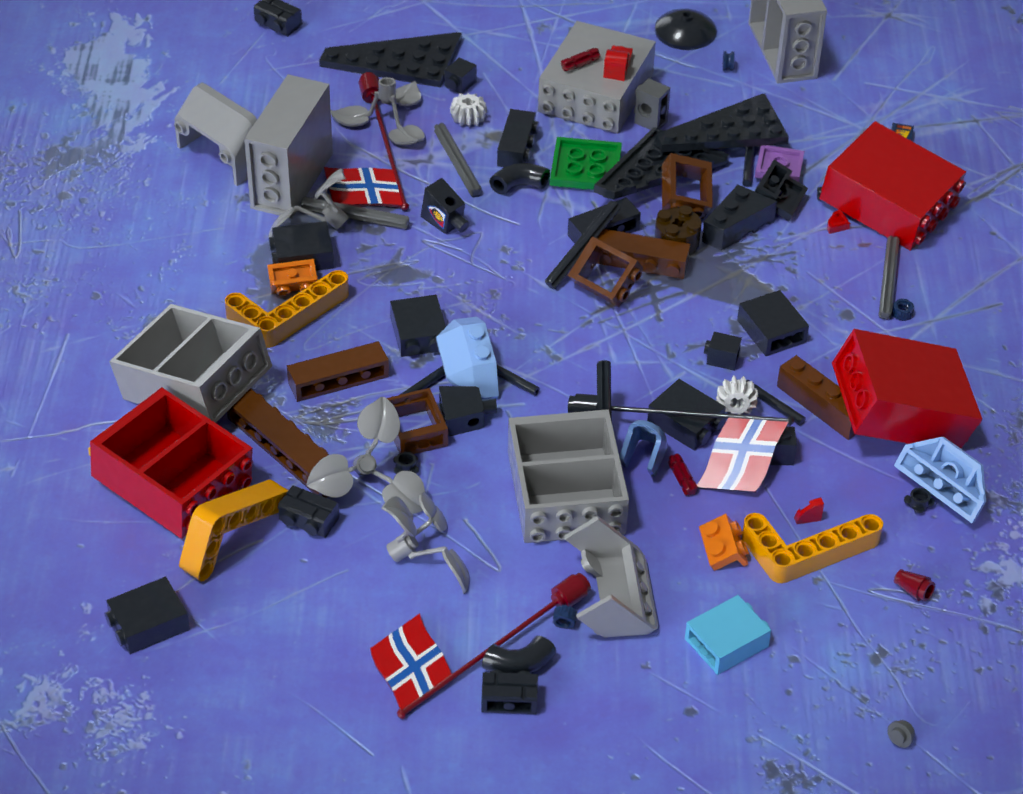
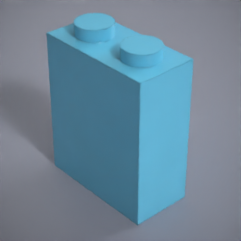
[685,595,771,675]

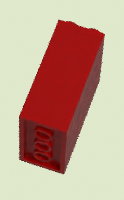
[819,121,966,251]
[832,329,982,449]
[90,387,253,539]

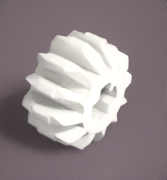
[450,93,487,127]
[716,375,758,415]

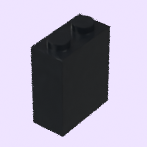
[268,221,334,271]
[737,290,809,357]
[390,294,446,357]
[647,379,726,450]
[104,576,190,654]

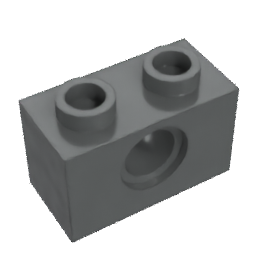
[634,78,671,130]

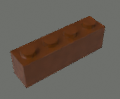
[597,229,690,279]
[287,341,389,402]
[777,355,856,440]

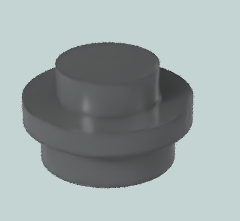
[887,720,915,748]

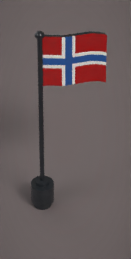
[568,393,794,493]

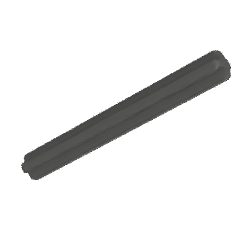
[434,123,481,197]
[301,197,409,229]
[878,236,899,320]

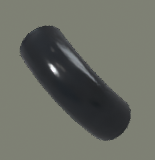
[489,163,550,194]
[482,636,556,673]

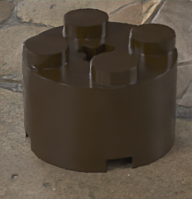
[654,205,702,256]

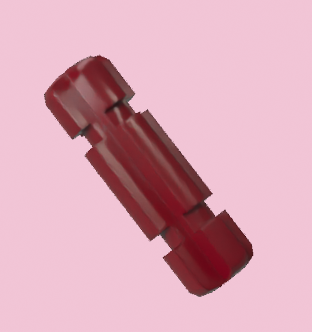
[561,48,600,71]
[668,453,698,496]

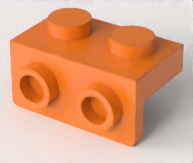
[267,259,318,295]
[699,513,749,571]

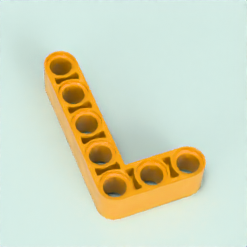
[225,270,349,348]
[179,479,289,582]
[742,513,883,583]

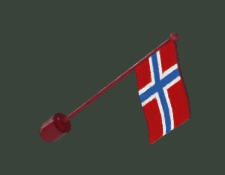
[324,72,409,211]
[370,573,591,719]

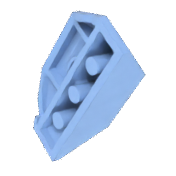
[436,317,499,400]
[894,437,986,523]

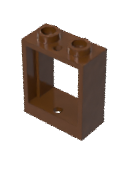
[662,153,713,219]
[568,236,644,307]
[386,388,448,454]

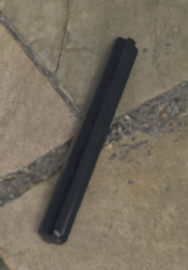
[545,201,621,289]

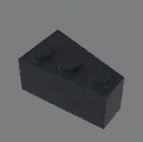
[702,185,777,250]

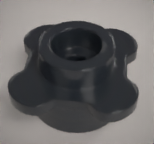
[393,452,419,474]
[904,487,935,513]

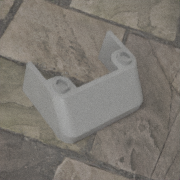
[174,83,257,186]
[564,516,658,638]

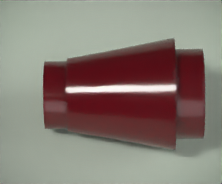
[894,569,935,601]

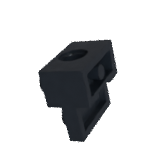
[754,160,808,221]

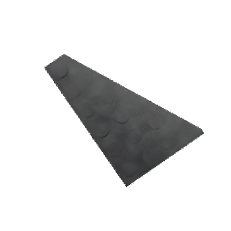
[319,32,462,88]
[656,94,789,152]
[594,127,730,200]

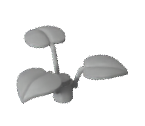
[331,77,424,145]
[269,168,349,237]
[306,397,425,514]
[381,493,469,594]

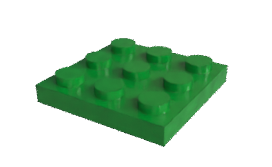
[550,137,622,190]

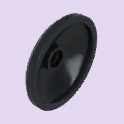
[655,9,716,50]

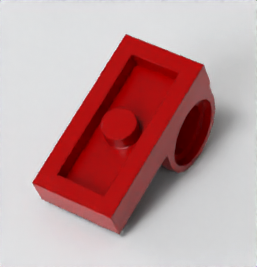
[603,45,633,81]

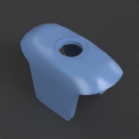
[619,420,668,476]

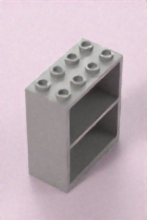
[748,0,827,84]
[538,21,656,134]
[244,74,333,219]
[109,304,272,423]
[508,410,629,543]

